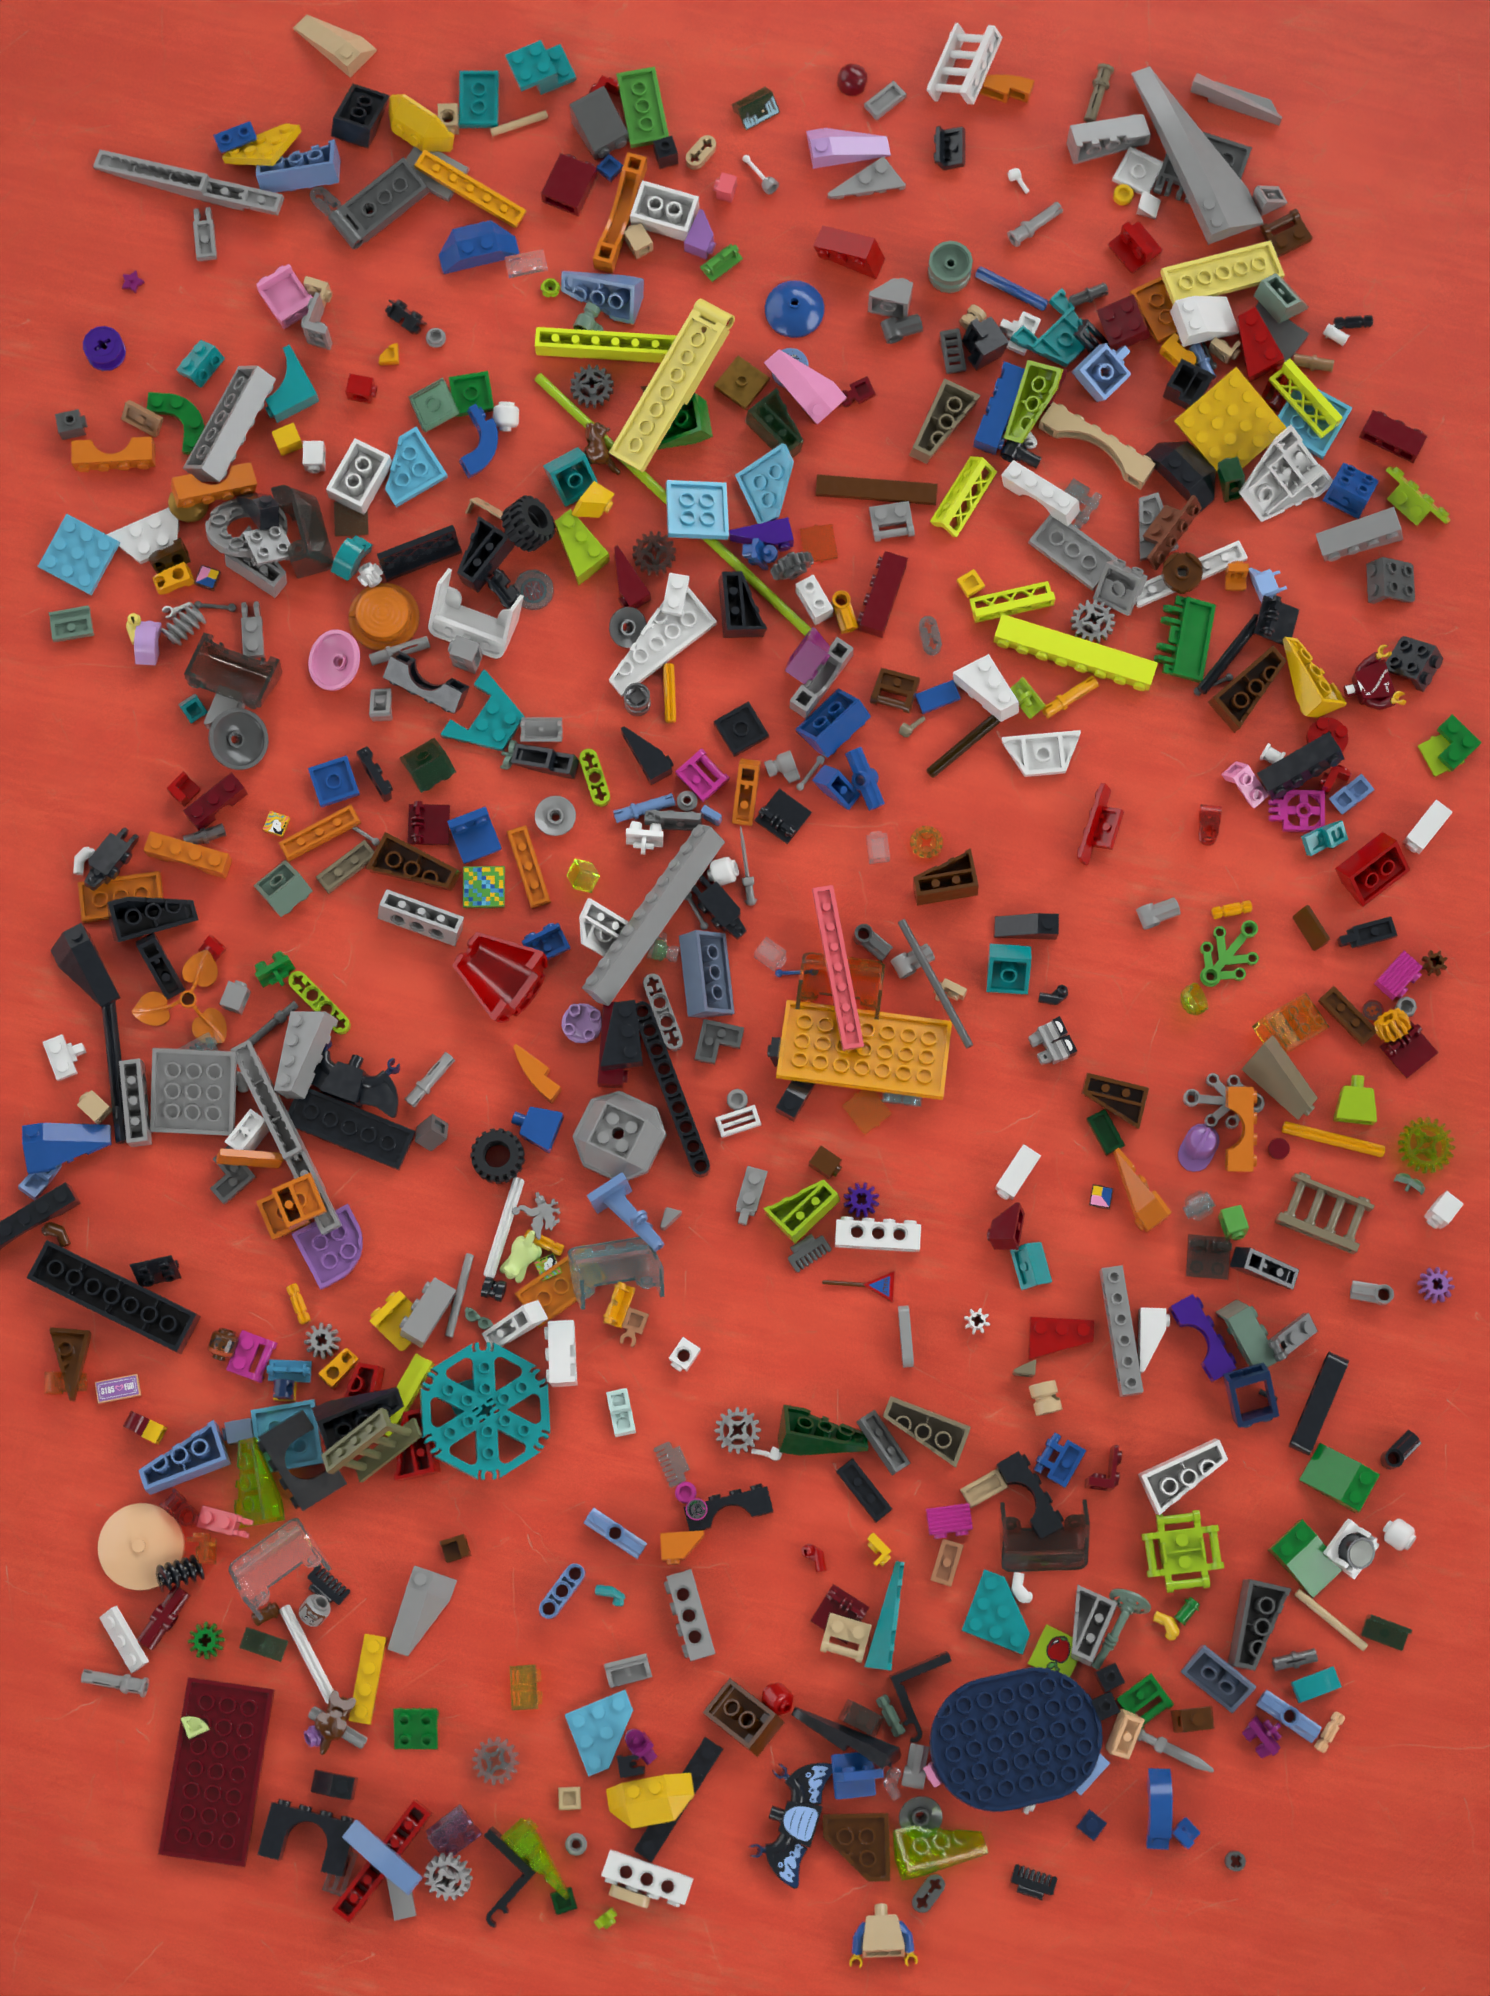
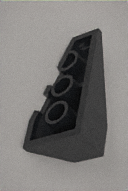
[107,897,198,942]
[51,923,121,1008]

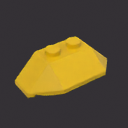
[388,94,454,152]
[606,1773,695,1829]

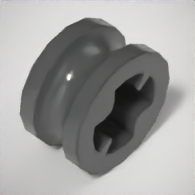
[1224,1851,1246,1872]

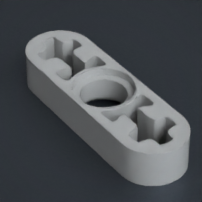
[898,1305,914,1368]

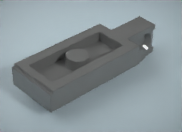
[644,809,702,831]

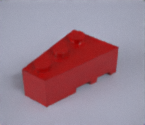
[813,226,885,279]
[1237,307,1284,383]

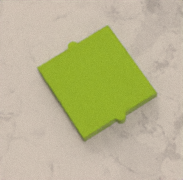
[1418,734,1465,777]

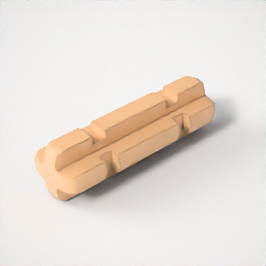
[1314,1712,1345,1753]

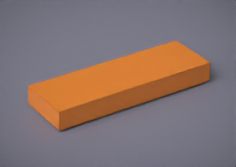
[216,1148,283,1168]

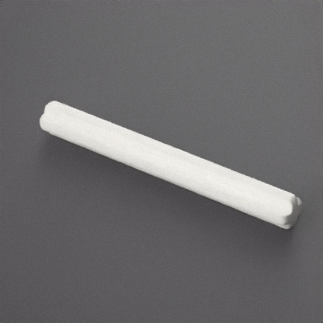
[483,1177,524,1279]
[279,1605,334,1704]

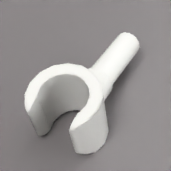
[1008,168,1029,194]
[162,602,191,620]
[751,1447,783,1461]

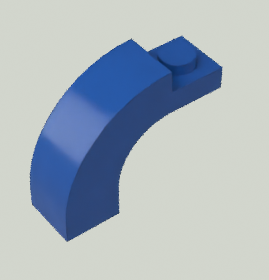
[459,404,498,479]
[1146,1768,1173,1850]

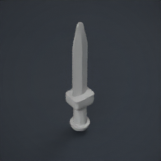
[740,826,757,906]
[1137,1729,1214,1772]

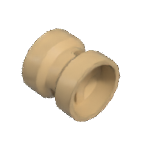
[959,304,987,330]

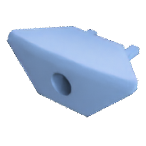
[1249,568,1287,603]

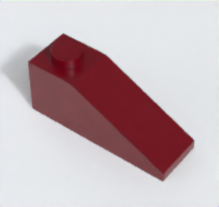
[614,545,651,609]

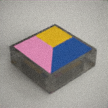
[194,565,222,591]
[1089,1184,1113,1209]

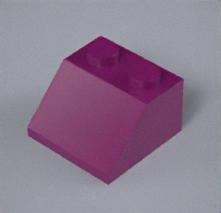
[785,626,830,685]

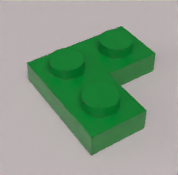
[1437,714,1482,771]

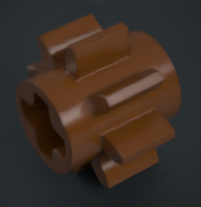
[1421,950,1448,976]

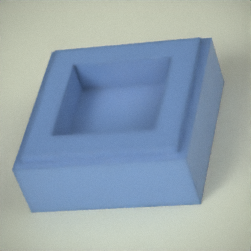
[701,805,722,826]

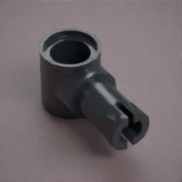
[1000,440,1042,468]

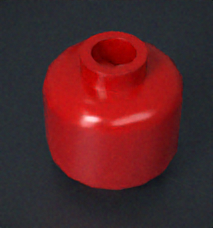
[762,1683,794,1716]

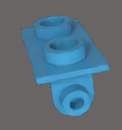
[267,1359,312,1383]

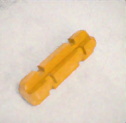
[1211,900,1252,919]
[524,1229,564,1256]
[286,1283,311,1325]

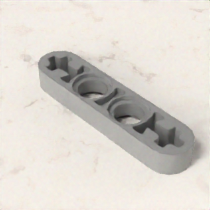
[643,974,683,1051]

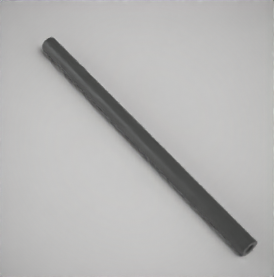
[898,919,974,1049]

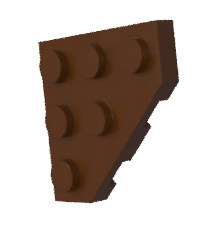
[823,1813,890,1882]

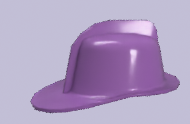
[1178,1124,1220,1172]

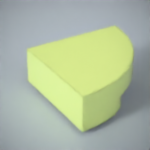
[181,1716,210,1739]

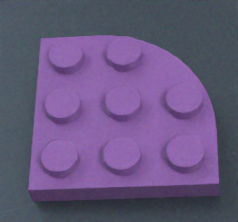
[292,1204,363,1290]

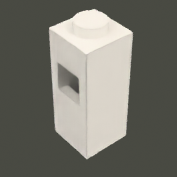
[1403,800,1452,854]
[995,1144,1041,1200]

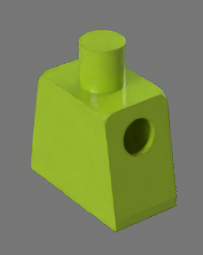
[1333,1075,1377,1125]

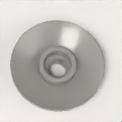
[535,796,576,836]

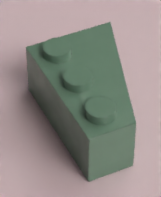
[1216,1299,1276,1368]

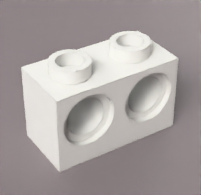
[795,574,833,625]
[1423,1191,1464,1230]

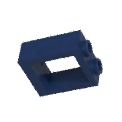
[1223,1362,1279,1428]

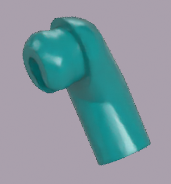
[595,1585,626,1607]

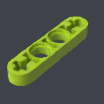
[288,971,351,1035]

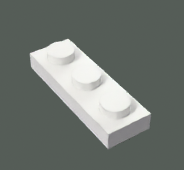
[99,1606,149,1673]

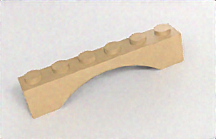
[1039,402,1155,490]

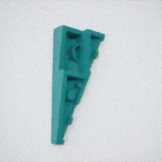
[864,1561,905,1671]

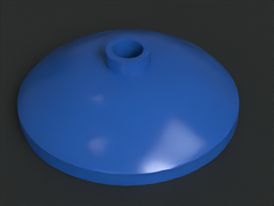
[765,280,824,338]

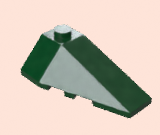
[778,1405,868,1456]

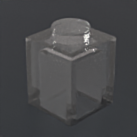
[866,831,890,864]
[754,937,787,971]

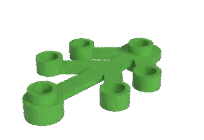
[1200,920,1259,987]

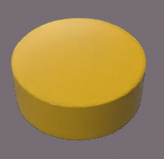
[1113,184,1134,206]

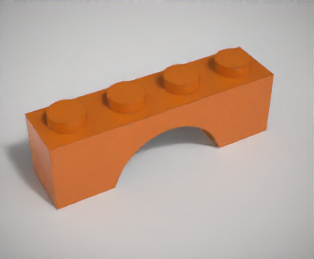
[71,436,156,473]
[171,462,257,508]
[144,831,232,879]
[1225,1086,1257,1172]

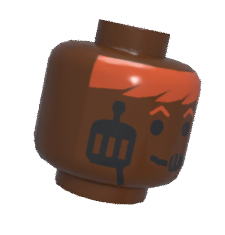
[208,1328,239,1361]

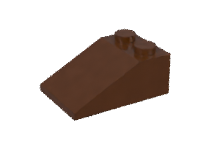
[703,1678,785,1757]

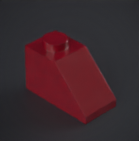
[987,1203,1025,1250]

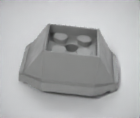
[572,1091,666,1181]

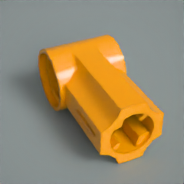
[831,590,858,633]

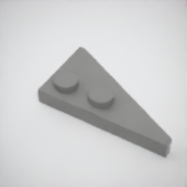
[827,156,906,200]

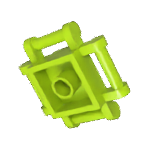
[1141,1510,1225,1593]

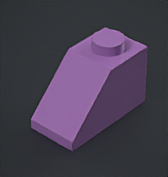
[684,209,716,259]

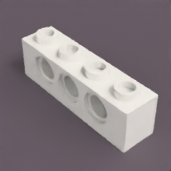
[835,1216,921,1252]
[601,1849,694,1907]

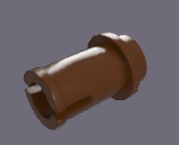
[251,1602,281,1626]

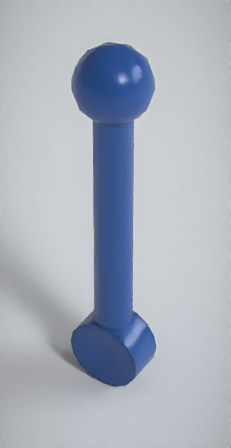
[775,967,818,977]

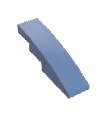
[342,1819,423,1895]

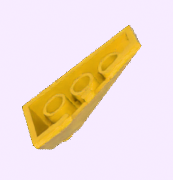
[1282,637,1347,718]

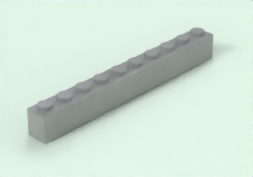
[582,824,725,1006]

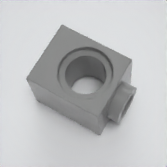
[219,980,251,1015]

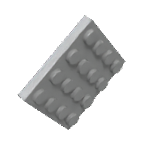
[150,1047,237,1136]

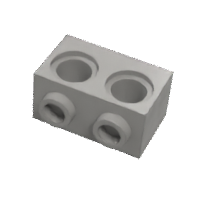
[448,635,483,674]

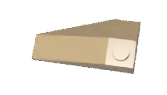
[294,15,377,77]

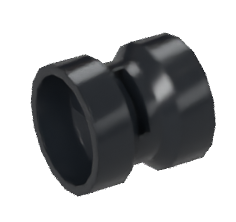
[481,1276,507,1302]

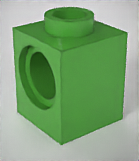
[1218,1205,1249,1240]

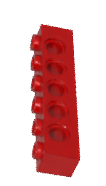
[332,1800,433,1923]

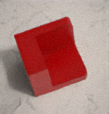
[166,771,201,807]

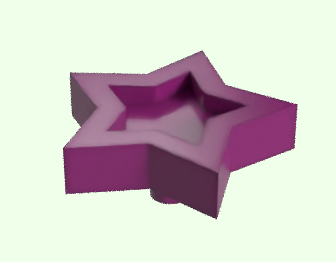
[122,270,145,293]

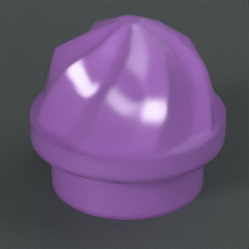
[304,1725,323,1747]

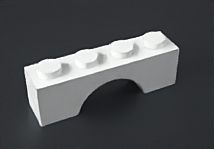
[1001,460,1080,526]

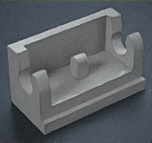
[520,717,563,742]
[604,1653,652,1688]

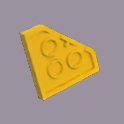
[222,123,302,166]

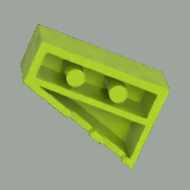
[763,1179,840,1244]

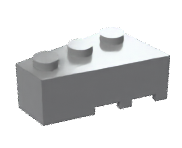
[1071,1585,1118,1667]

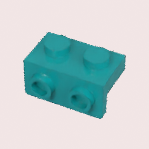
[176,339,225,388]

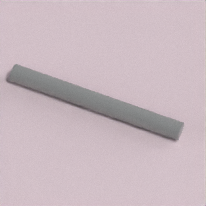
[445,1253,474,1338]

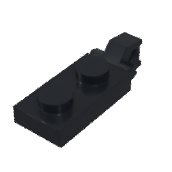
[356,746,393,802]
[1337,916,1398,948]

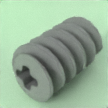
[160,603,206,646]

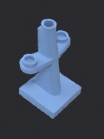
[587,1172,665,1251]

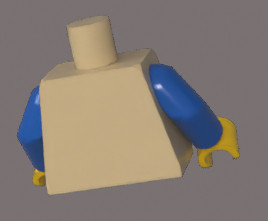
[849,1903,918,1968]

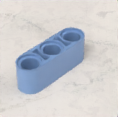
[539,1563,586,1619]

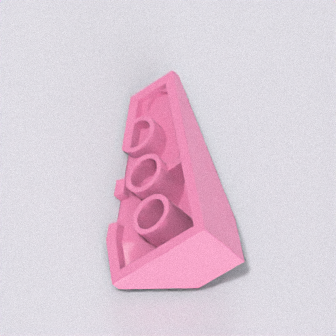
[764,349,847,424]

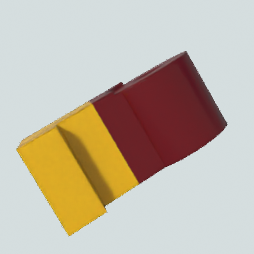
[123,1411,167,1445]

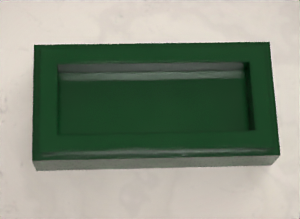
[1086,1109,1125,1156]

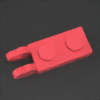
[197,1505,253,1538]

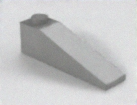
[388,1565,457,1656]

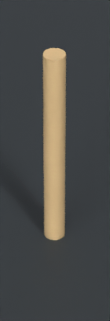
[1294,1589,1368,1651]

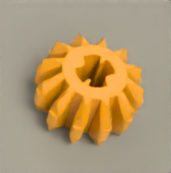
[1374,1008,1411,1042]

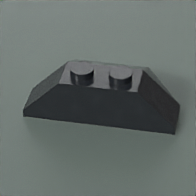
[1145,441,1216,513]

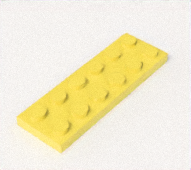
[1160,240,1285,305]

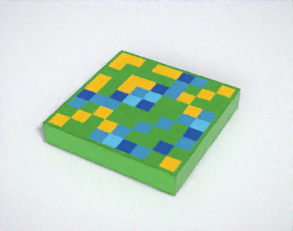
[463,866,505,908]

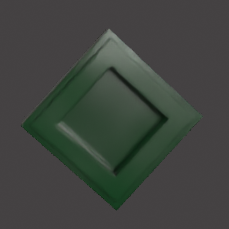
[550,1887,578,1915]

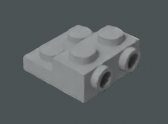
[1093,558,1148,616]

